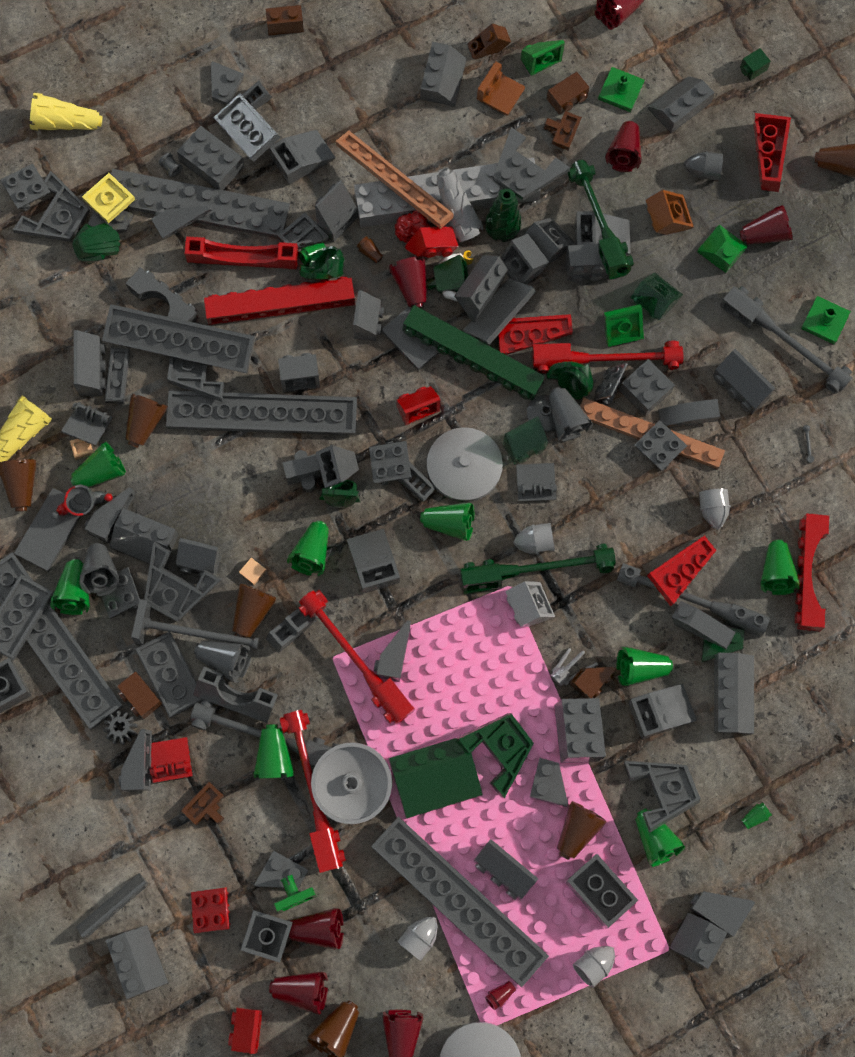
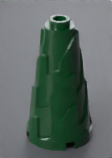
[485,188,521,242]

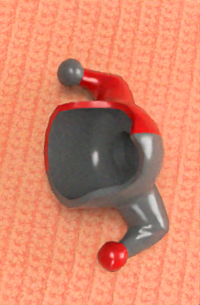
[51,485,113,519]

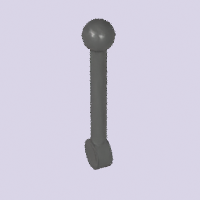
[803,425,814,463]

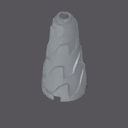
[436,167,483,242]

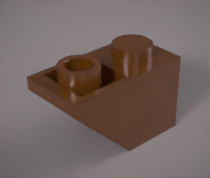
[467,24,511,59]
[569,667,616,699]

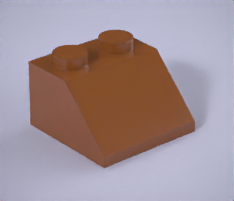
[646,190,694,235]

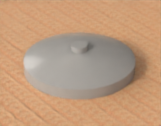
[427,427,503,502]
[311,743,392,824]
[440,1022,521,1057]

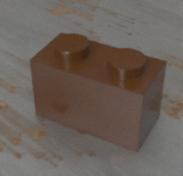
[265,5,304,36]
[546,71,589,115]
[117,671,162,719]

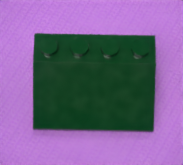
[389,738,483,819]

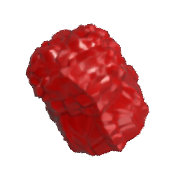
[395,210,430,243]

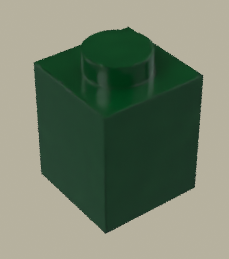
[740,48,771,81]

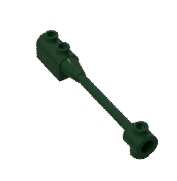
[568,160,634,280]
[460,543,616,594]

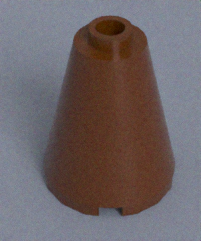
[815,143,855,178]
[125,393,168,448]
[0,459,37,512]
[232,584,276,638]
[557,801,606,860]
[307,1000,359,1057]

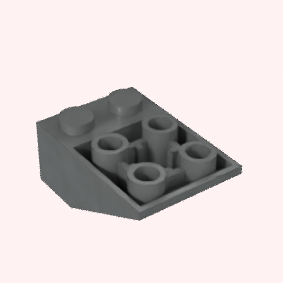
[269,130,335,185]
[315,180,358,242]
[575,211,630,255]
[347,529,400,594]
[628,684,697,740]

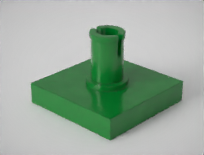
[598,67,645,113]
[801,296,851,345]
[604,304,644,347]
[274,875,317,913]

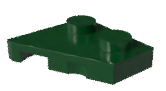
[701,627,745,662]

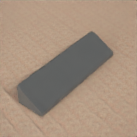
[77,873,149,938]

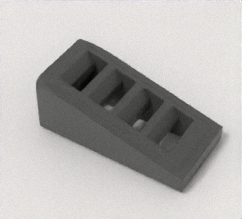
[242,81,273,109]
[398,462,436,502]

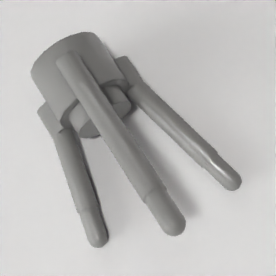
[550,648,598,686]

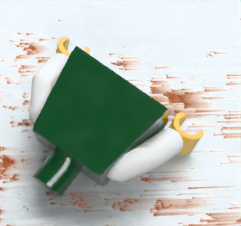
[426,250,474,301]

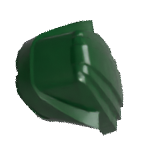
[72,223,120,264]
[299,246,345,279]
[547,361,594,399]
[319,480,360,509]

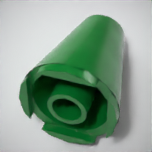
[70,442,126,488]
[420,503,474,541]
[287,521,329,576]
[760,540,800,595]
[50,559,90,615]
[616,647,673,686]
[254,724,294,778]
[635,808,685,867]

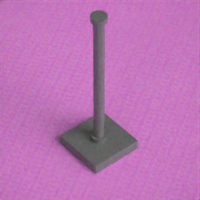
[131,599,259,650]

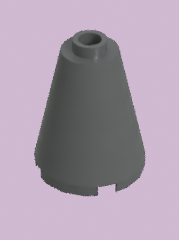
[549,387,593,442]
[79,543,119,596]
[194,641,251,683]

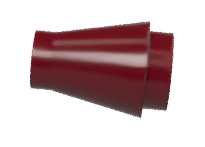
[485,981,516,1010]

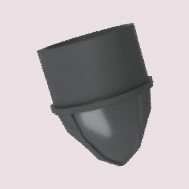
[684,151,723,181]

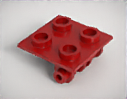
[150,737,193,783]
[191,887,231,933]

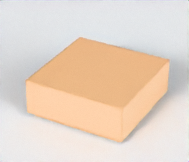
[70,439,93,460]
[239,558,267,585]

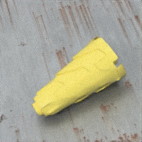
[30,93,103,130]
[0,395,52,462]

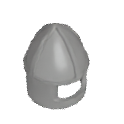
[699,489,731,530]
[514,523,555,555]
[397,917,438,961]
[572,946,615,988]

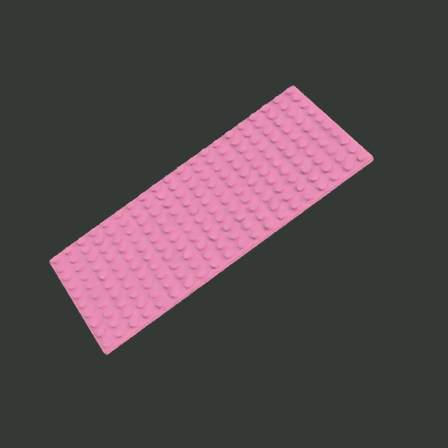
[333,586,669,1025]

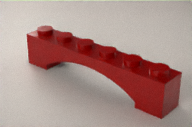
[184,236,298,269]
[795,513,829,632]

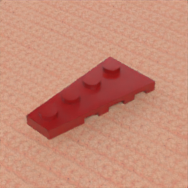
[498,314,573,355]
[647,535,716,606]

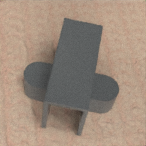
[282,450,322,492]

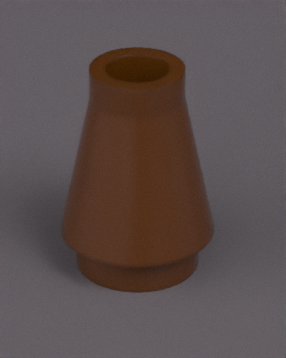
[356,236,383,263]

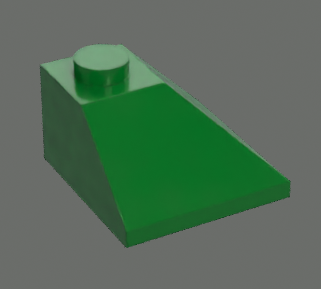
[521,40,565,76]
[697,225,748,273]

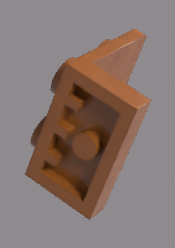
[477,61,525,116]

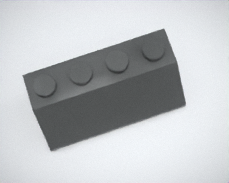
[714,653,754,734]

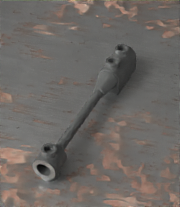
[720,286,853,394]
[616,563,770,638]
[190,700,339,767]

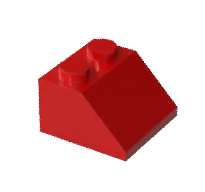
[405,226,458,258]
[396,386,441,426]
[228,1008,263,1054]

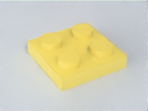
[82,173,135,224]

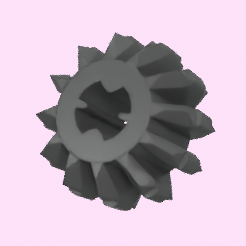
[103,711,138,745]

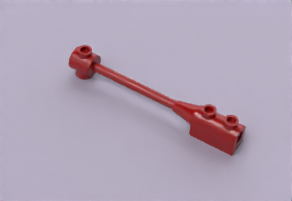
[532,341,684,374]
[298,590,415,725]
[280,710,346,873]

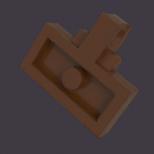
[544,111,582,151]
[181,782,224,825]

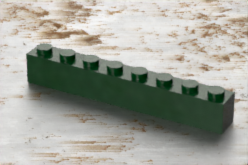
[402,305,545,400]

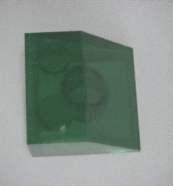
[630,273,683,320]
[503,416,548,464]

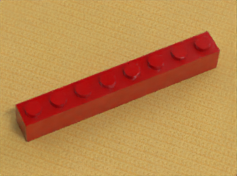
[204,277,355,325]

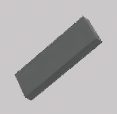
[105,348,130,404]

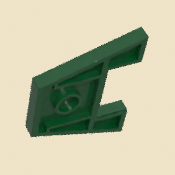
[455,713,534,798]

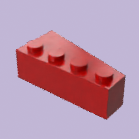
[753,113,791,192]

